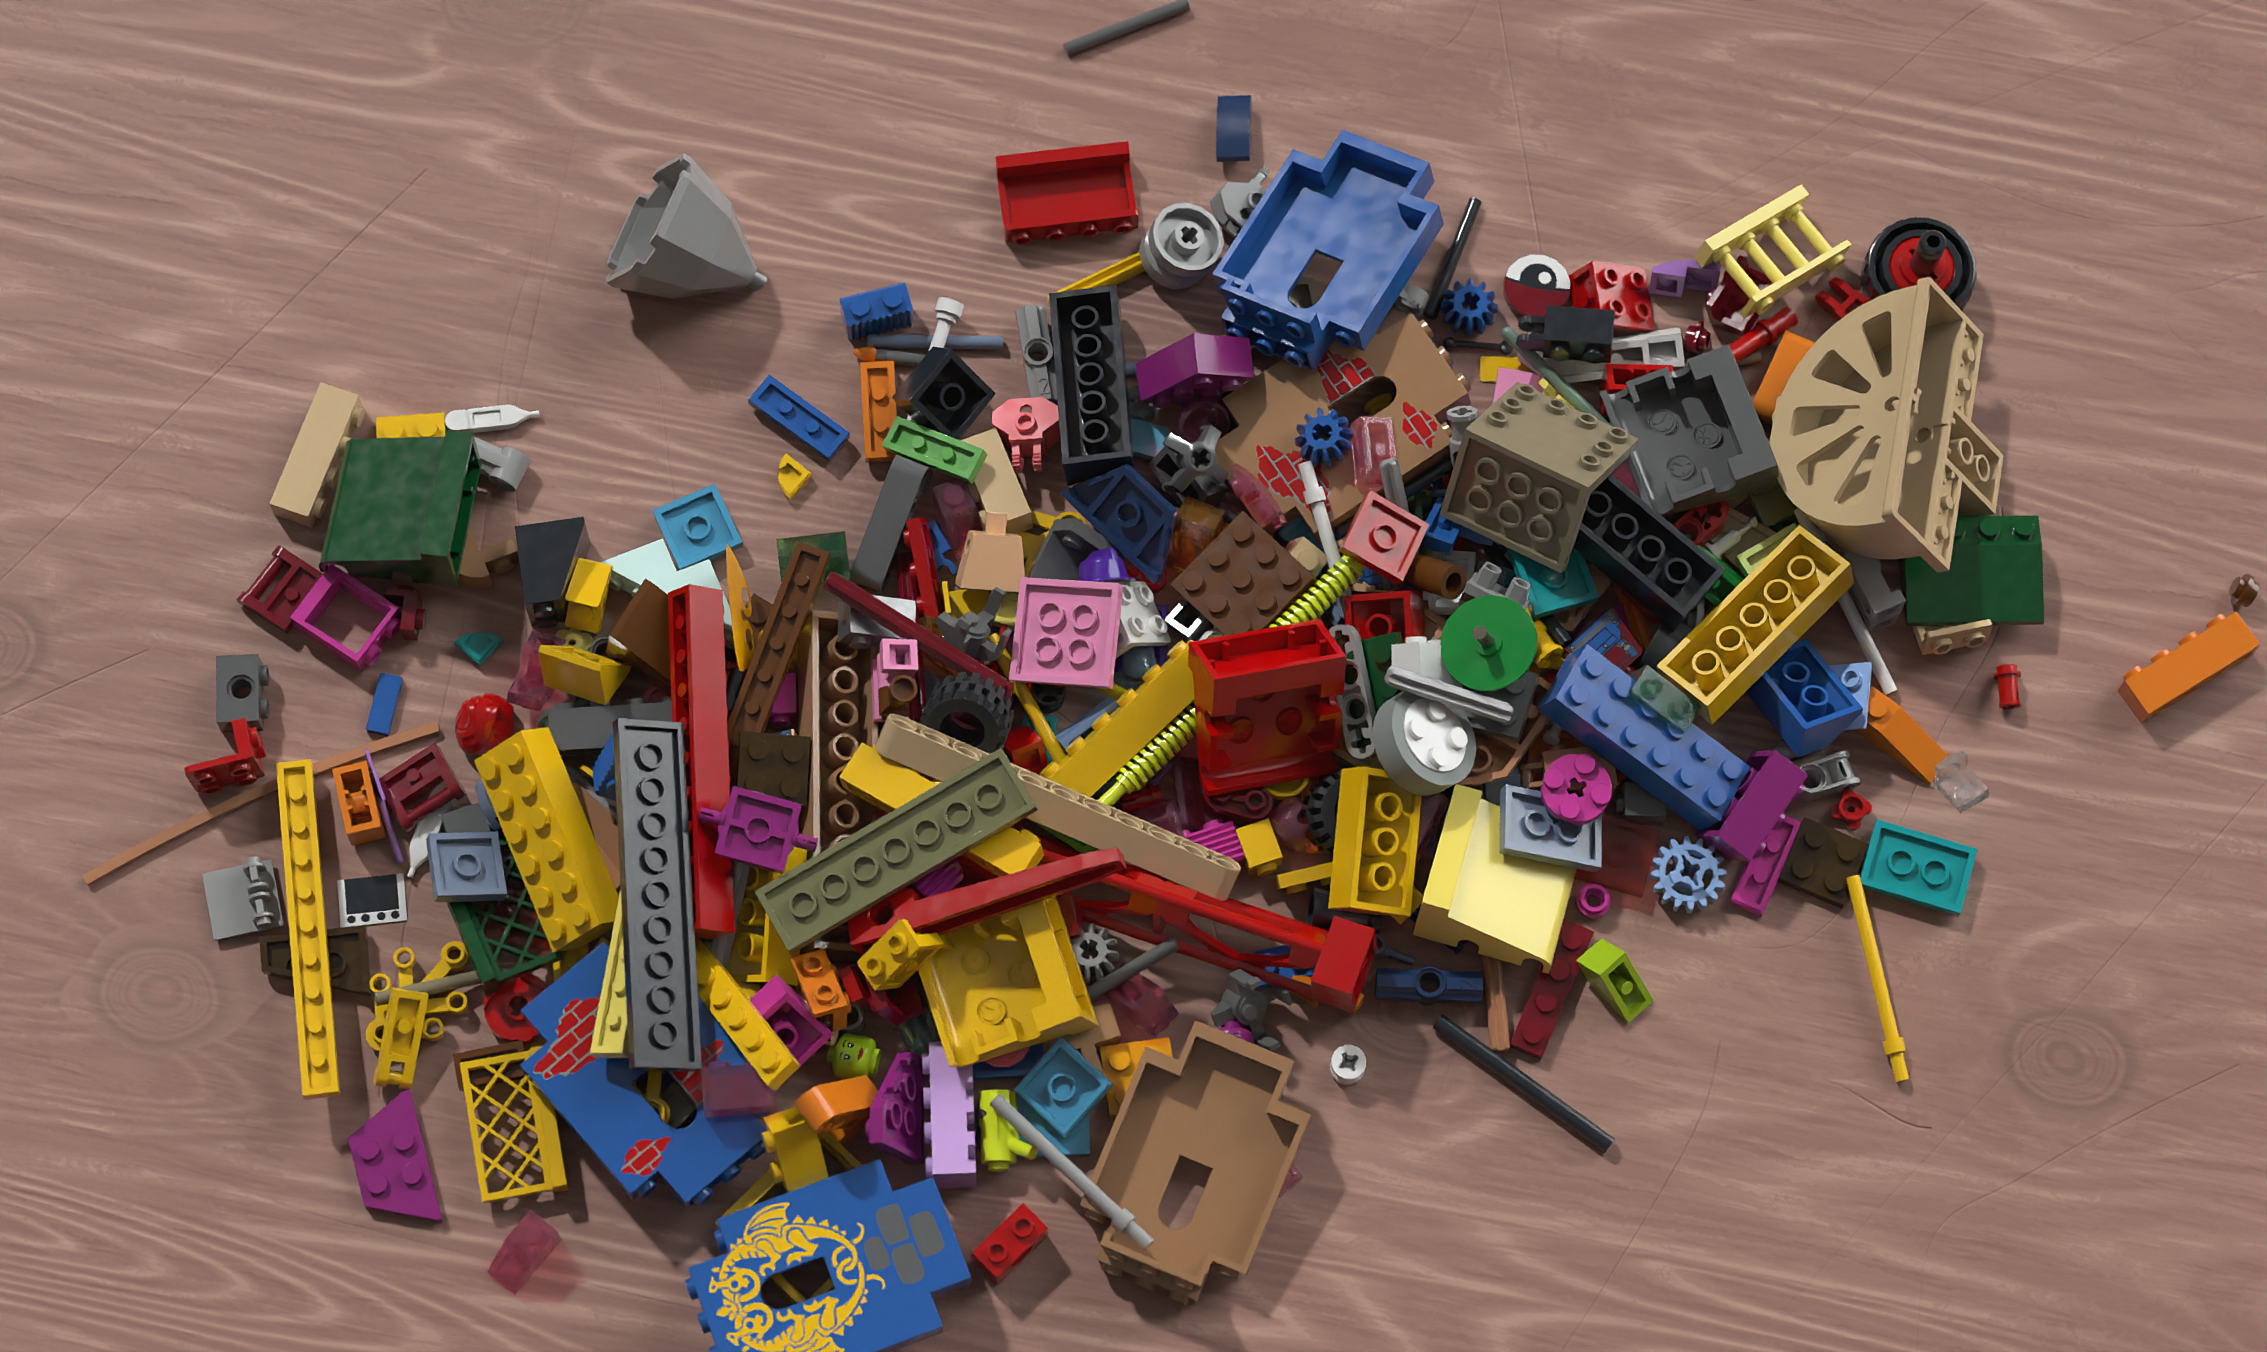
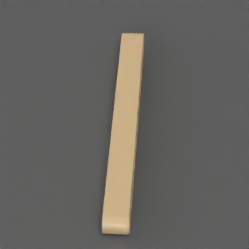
[875,714,1241,901]

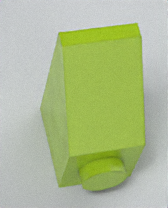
[1576,938,1654,1023]

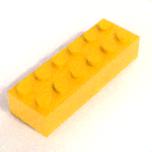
[1657,525,1854,725]
[474,727,619,952]

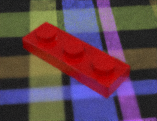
[904,517,945,622]

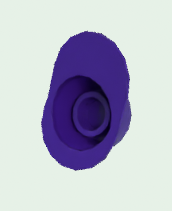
[1078,548,1136,582]

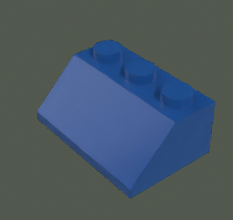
[1746,639,1863,757]

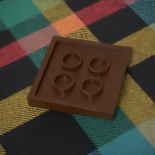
[1170,511,1317,636]

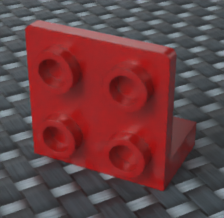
[1568,261,1655,332]

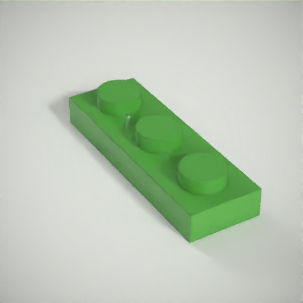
[881,416,987,484]

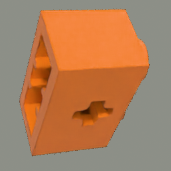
[332,761,386,846]

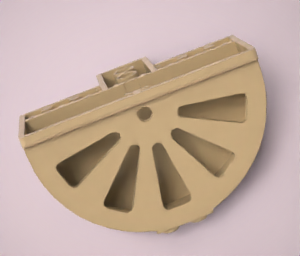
[1769,277,2004,572]

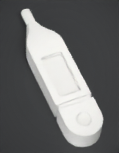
[445,405,540,433]
[407,788,453,878]

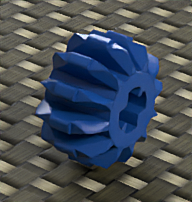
[1440,278,1498,337]
[1294,408,1354,468]

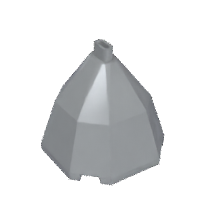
[606,153,767,299]

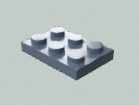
[1499,784,1602,873]

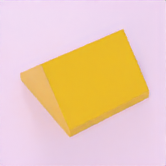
[539,645,631,706]

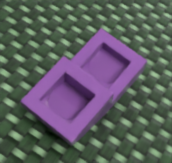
[1649,260,1721,298]

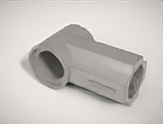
[474,437,531,492]

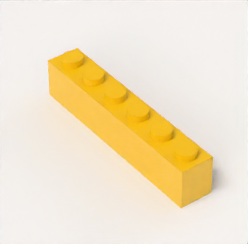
[1040,639,1195,797]
[839,743,1044,877]

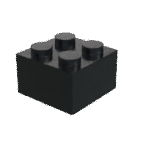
[892,347,996,440]

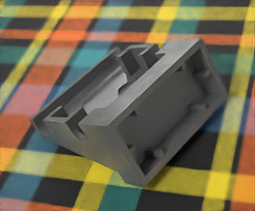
[1600,344,1780,517]

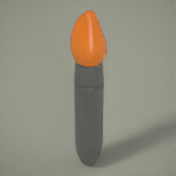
[853,346,926,367]

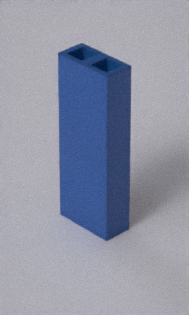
[366,673,403,736]

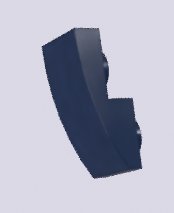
[1216,95,1252,162]

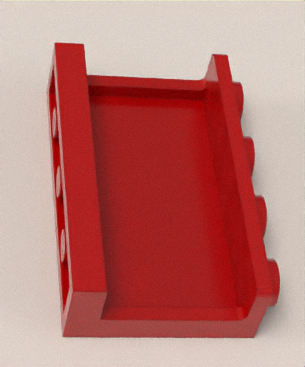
[995,141,1139,245]

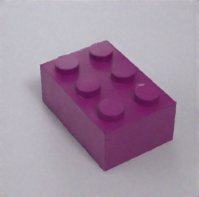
[1135,333,1254,410]
[1695,750,1808,861]

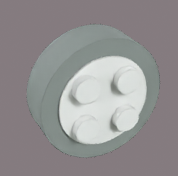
[1373,691,1476,796]

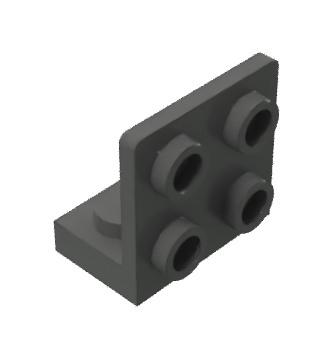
[1027,518,1125,581]

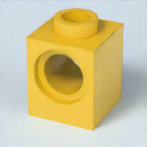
[1236,818,1283,877]

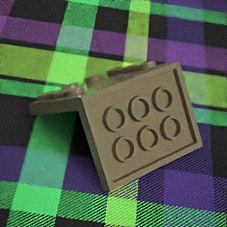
[1439,382,1638,573]

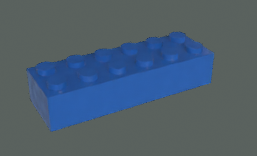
[1537,644,1750,831]

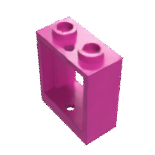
[290,564,402,672]

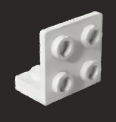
[1107,581,1171,658]

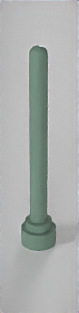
[1501,327,1612,426]

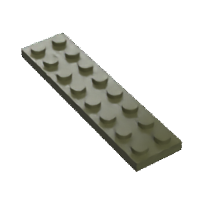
[754,748,1037,954]

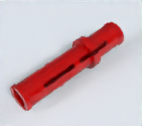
[1730,306,1798,364]

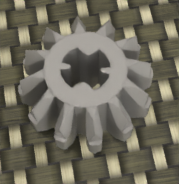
[1071,923,1119,984]

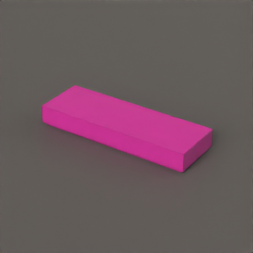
[1729,815,1802,917]

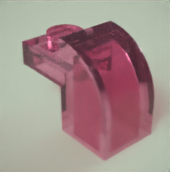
[507,630,566,712]

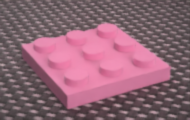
[1009,577,1124,689]

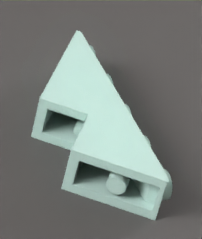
[602,539,735,650]

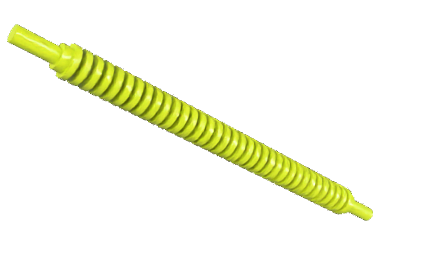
[1098,555,1366,806]

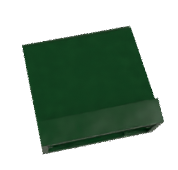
[319,430,482,587]

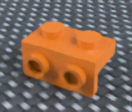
[791,948,851,1032]

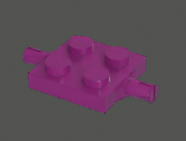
[698,786,819,874]

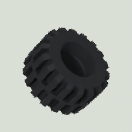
[920,672,1014,754]
[1301,771,1341,858]

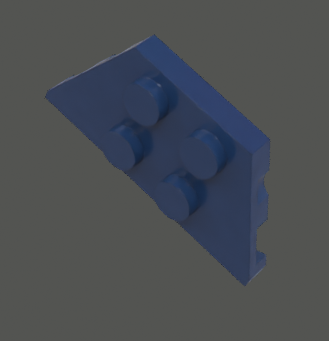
[1060,464,1178,584]

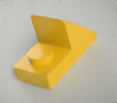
[565,558,613,634]

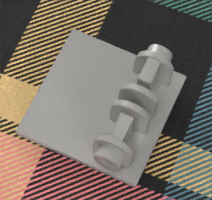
[202,857,284,941]

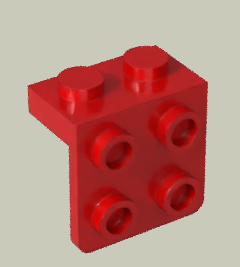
[184,717,267,794]

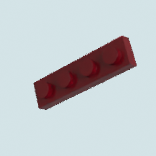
[1510,919,1594,1060]

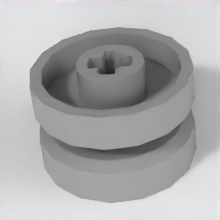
[1139,203,1224,290]

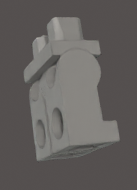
[1835,544,1906,634]

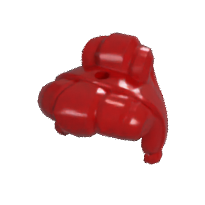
[455,693,515,755]

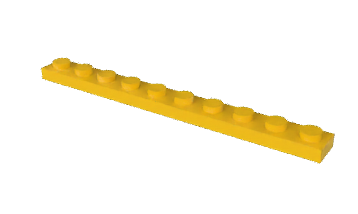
[276,759,340,1100]

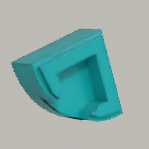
[454,632,504,667]

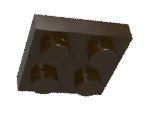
[736,731,811,808]
[1777,817,1869,909]

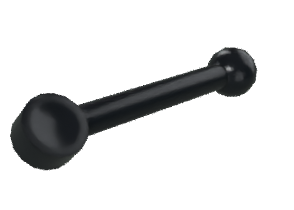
[1443,337,1513,355]

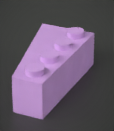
[922,1042,977,1189]

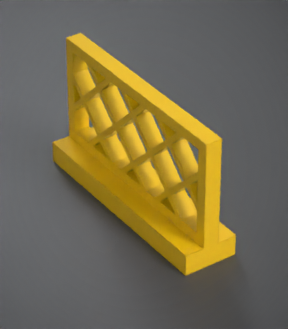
[460,1046,568,1203]

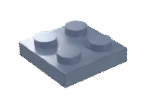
[426,832,507,902]

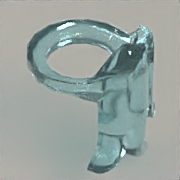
[1117,646,1157,691]

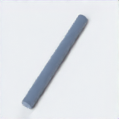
[867,334,1003,350]

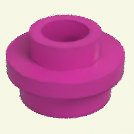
[1576,883,1611,919]

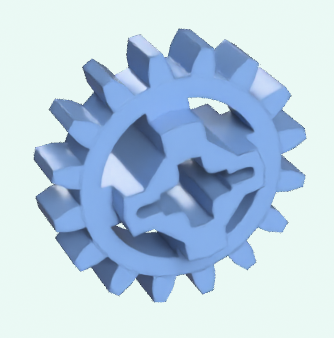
[1649,836,1727,914]

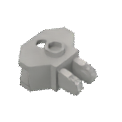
[1210,166,1270,238]

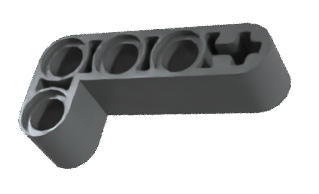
[849,455,934,592]

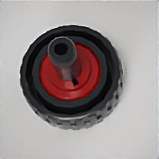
[1860,217,1977,311]

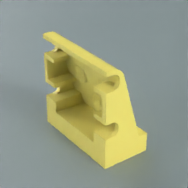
[1413,784,1577,974]

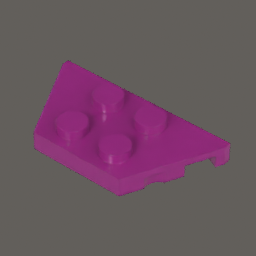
[348,1089,443,1222]

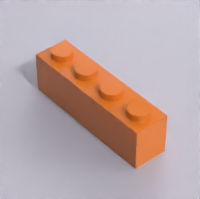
[2118,611,2260,724]

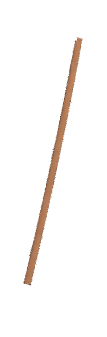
[82,721,440,886]

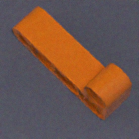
[794,1075,878,1144]

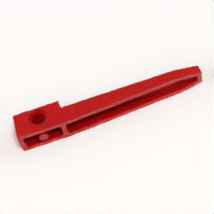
[848,847,1126,956]

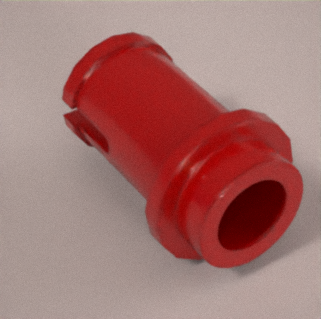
[1994,664,2021,709]
[1119,783,1164,814]

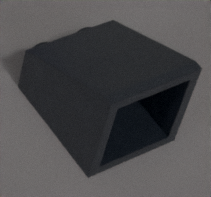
[515,517,590,628]

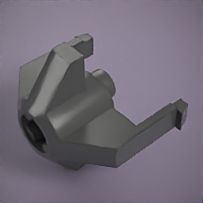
[1162,424,1229,495]
[936,587,1012,661]
[1210,969,1293,1051]

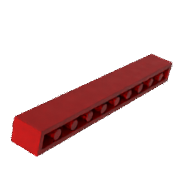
[668,584,735,939]

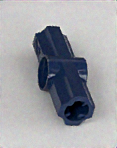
[1375,966,1483,1006]

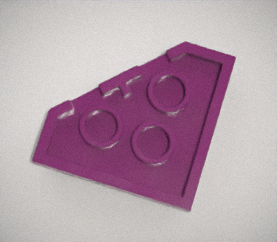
[866,1052,924,1165]

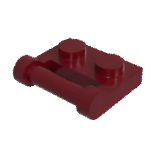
[236,545,323,634]
[379,743,467,833]

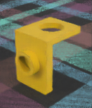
[942,581,990,620]

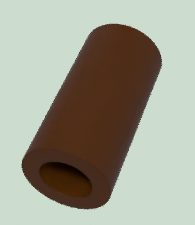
[1401,552,1467,600]

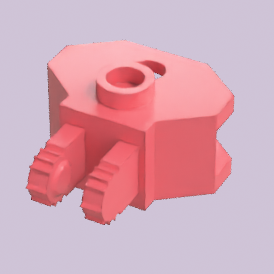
[992,397,1061,473]

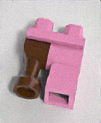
[871,639,918,722]

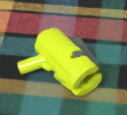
[975,1090,1038,1172]

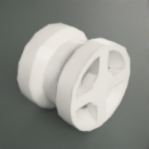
[1330,1045,1366,1085]

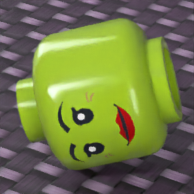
[827,1033,882,1079]

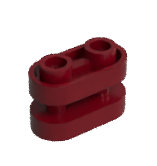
[1203,786,1273,827]

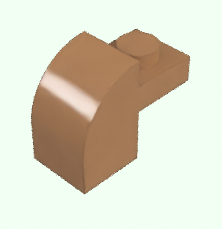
[458,527,519,589]
[1065,1002,1121,1075]

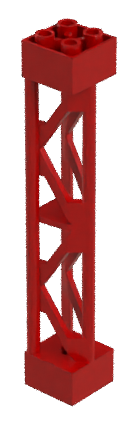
[955,821,1377,1013]

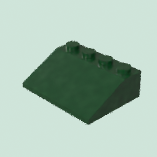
[1898,515,2044,626]

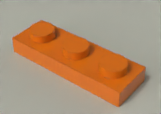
[860,361,897,463]

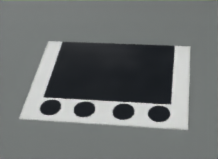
[337,873,407,928]

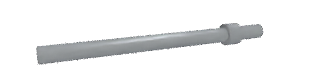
[990,1094,1154,1251]

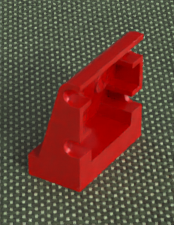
[1188,619,1346,796]

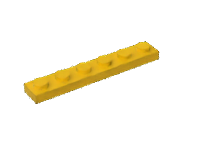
[695,937,801,1091]

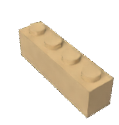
[269,382,365,528]

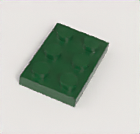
[1340,632,1404,748]

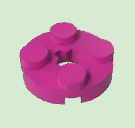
[1541,753,1612,825]

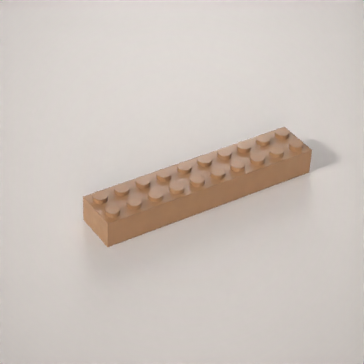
[798,610,879,963]

